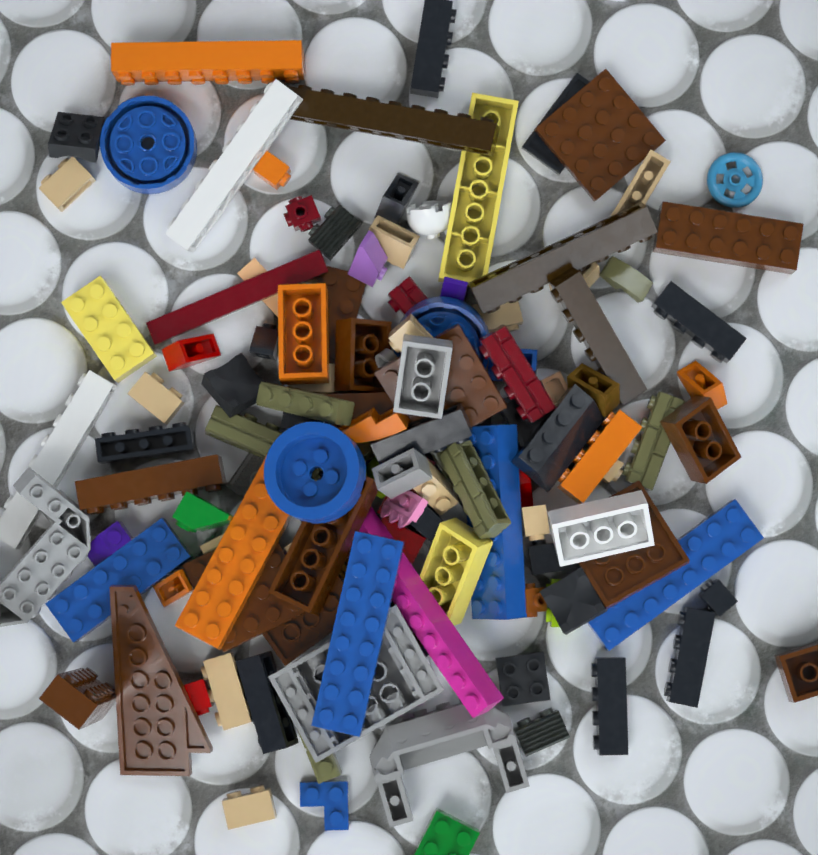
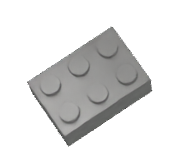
[393,334,453,419]

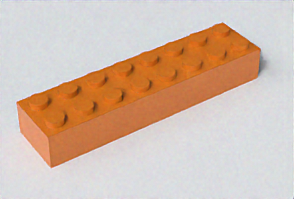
[111,40,304,86]
[175,455,292,651]

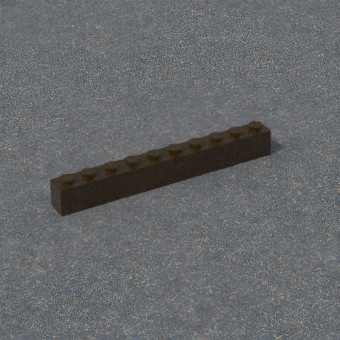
[267,81,499,156]

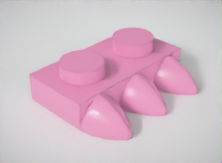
[380,490,428,528]

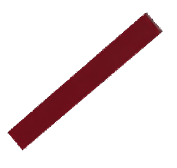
[146,250,329,345]

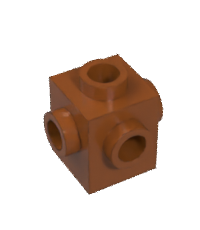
[525,583,547,618]

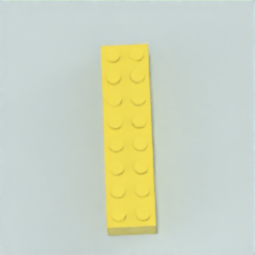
[438,93,519,287]

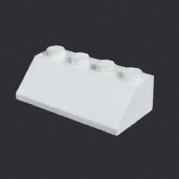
[547,490,655,567]

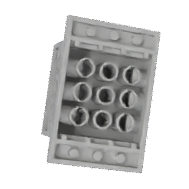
[268,604,444,763]

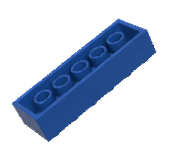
[45,518,193,643]

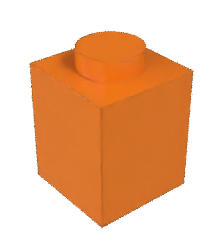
[253,151,291,190]

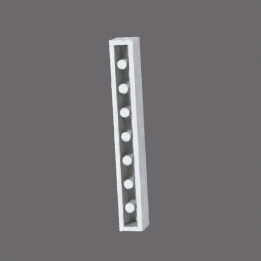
[165,79,303,253]
[0,370,117,549]

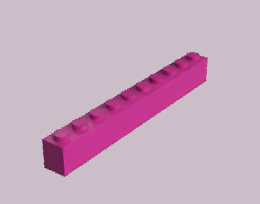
[359,507,504,718]

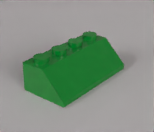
[172,491,233,533]

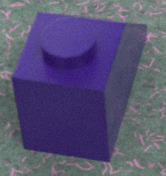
[440,277,468,301]
[87,521,134,567]

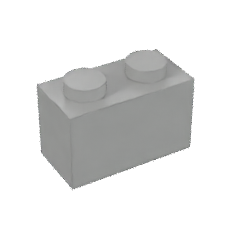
[372,448,433,499]

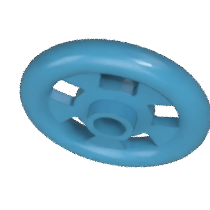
[707,152,763,208]

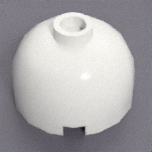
[405,200,452,239]

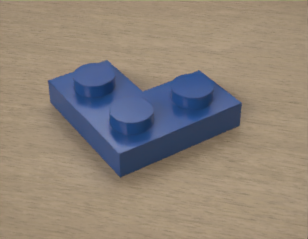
[300,781,349,831]

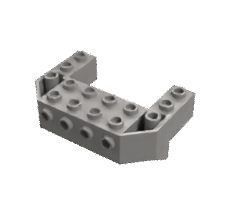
[0,467,91,627]
[369,699,530,828]

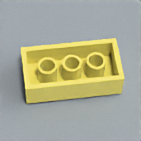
[61,276,157,383]
[420,518,494,626]

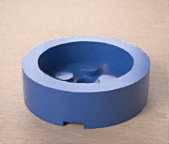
[100,96,197,194]
[394,296,489,369]
[264,422,366,524]

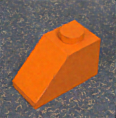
[677,360,727,410]

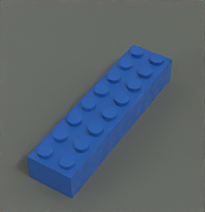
[467,424,527,620]
[587,499,764,651]
[311,531,405,737]

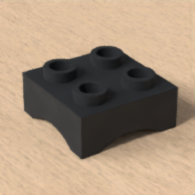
[48,112,105,163]
[201,353,266,418]
[540,567,608,635]
[495,651,551,707]

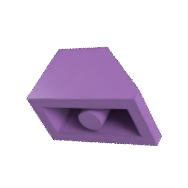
[348,230,388,287]

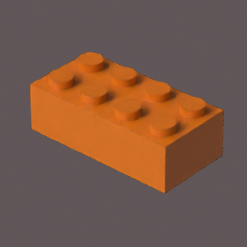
[278,283,329,385]
[557,409,642,504]

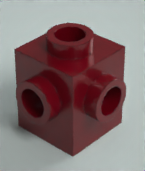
[283,195,321,232]

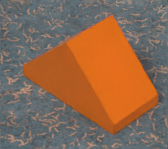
[153,569,194,607]

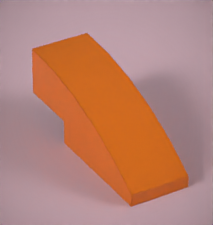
[338,408,410,443]

